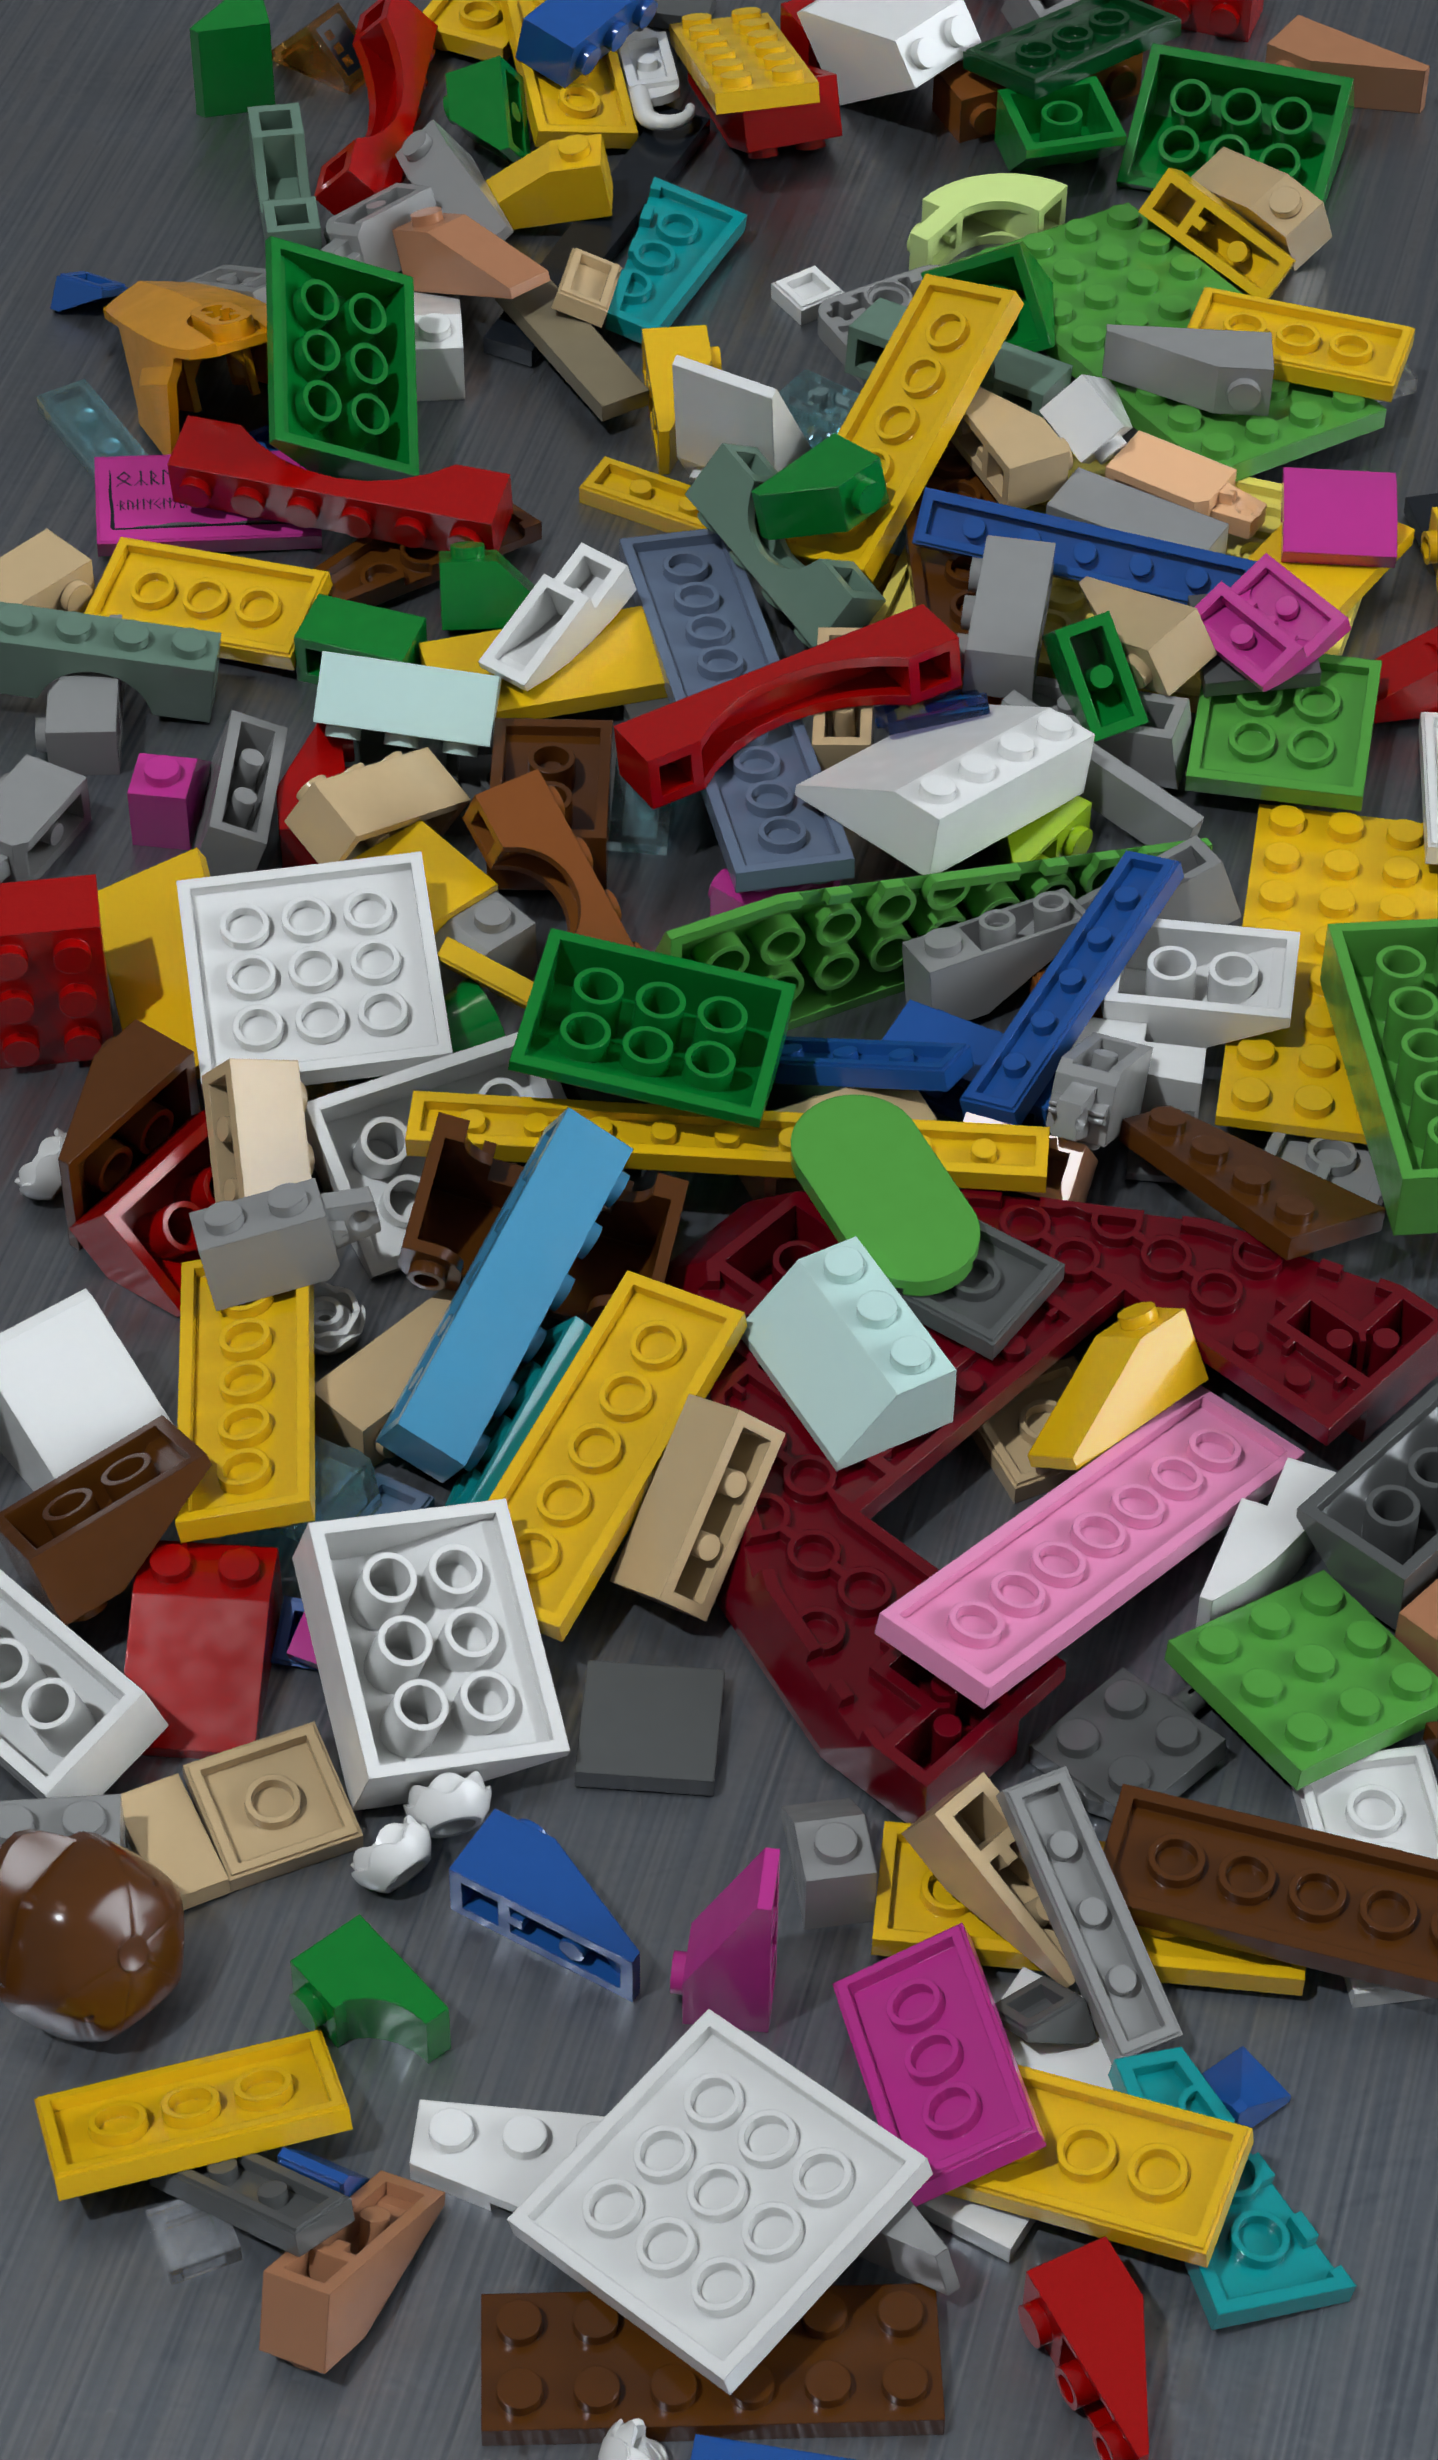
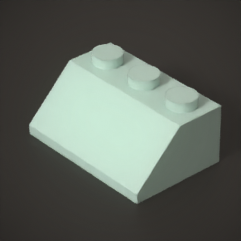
[313,651,502,757]
[741,1236,957,1471]

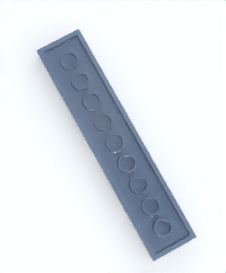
[619,528,855,893]

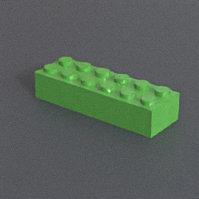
[1320,918,1438,1236]

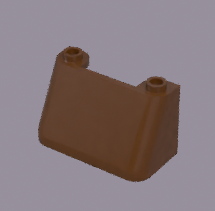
[398,1112,689,1328]

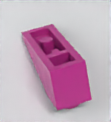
[670,1847,780,2033]

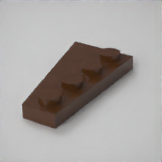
[313,504,542,606]
[1119,1106,1386,1260]

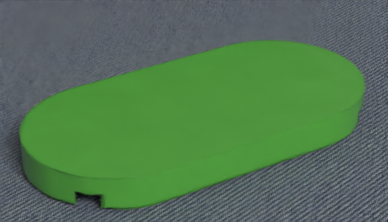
[791,1095,980,1297]

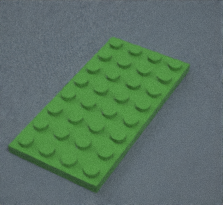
[958,202,1387,482]

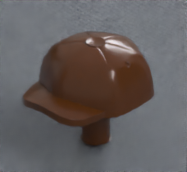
[0,1829,185,2043]

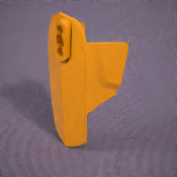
[103,281,268,455]

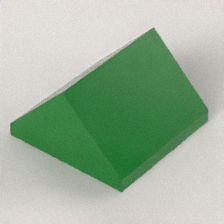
[189,0,275,118]
[921,241,1055,352]

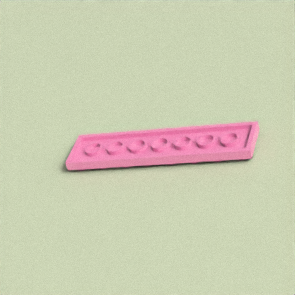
[874,1385,1305,1709]

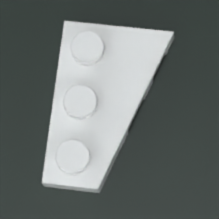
[409,2099,605,2212]

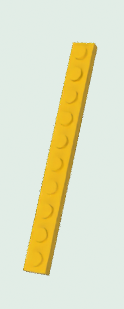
[405,1090,1050,1193]

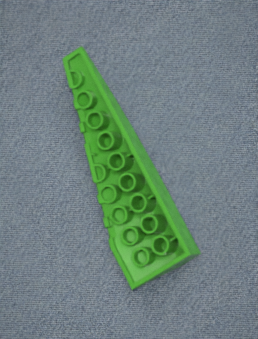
[655,838,1213,1031]

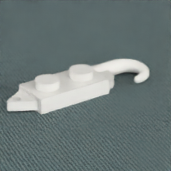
[617,27,695,131]

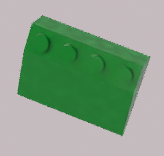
[1116,43,1354,206]
[265,236,419,481]
[508,928,796,1128]

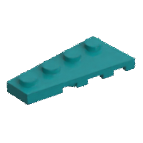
[605,177,747,344]
[445,1316,592,1506]
[1108,2047,1357,2330]

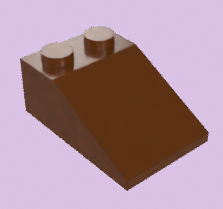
[486,718,613,890]
[58,1019,200,1250]
[0,1415,212,1626]

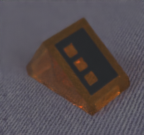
[272,3,365,95]

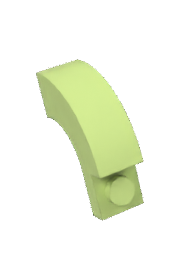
[907,173,1068,270]

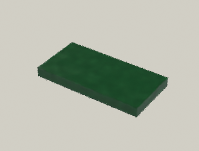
[963,0,1181,100]

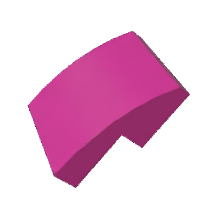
[1281,467,1398,568]
[1195,553,1351,692]

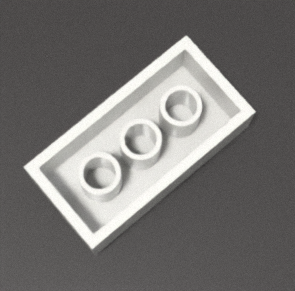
[0,1569,169,1799]

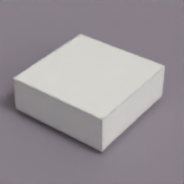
[771,266,845,326]

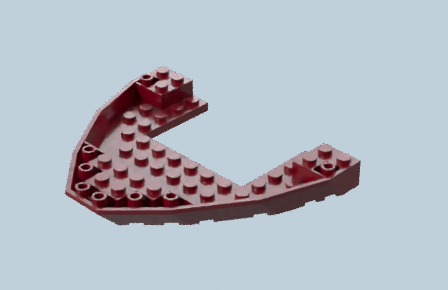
[664,1189,1438,1823]

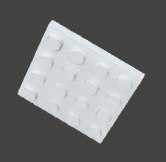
[176,851,453,1098]
[507,2009,933,2395]

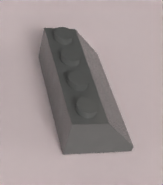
[1296,1383,1438,1630]

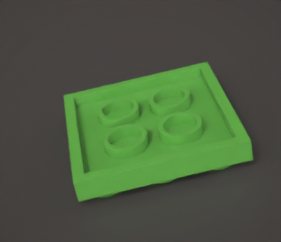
[1185,654,1382,811]
[1164,1570,1438,1791]

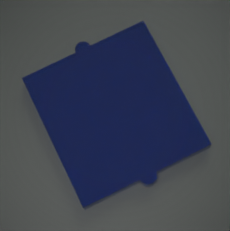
[874,689,990,735]

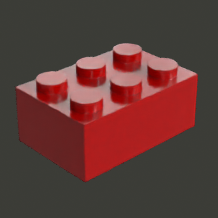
[0,874,114,1069]

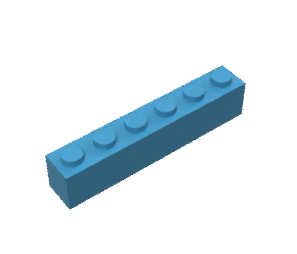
[375,1107,633,1483]

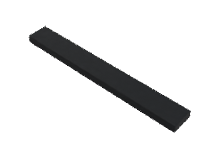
[483,106,710,366]

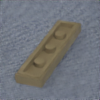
[495,279,649,421]

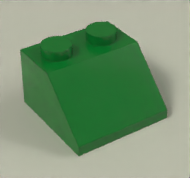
[995,76,1127,171]

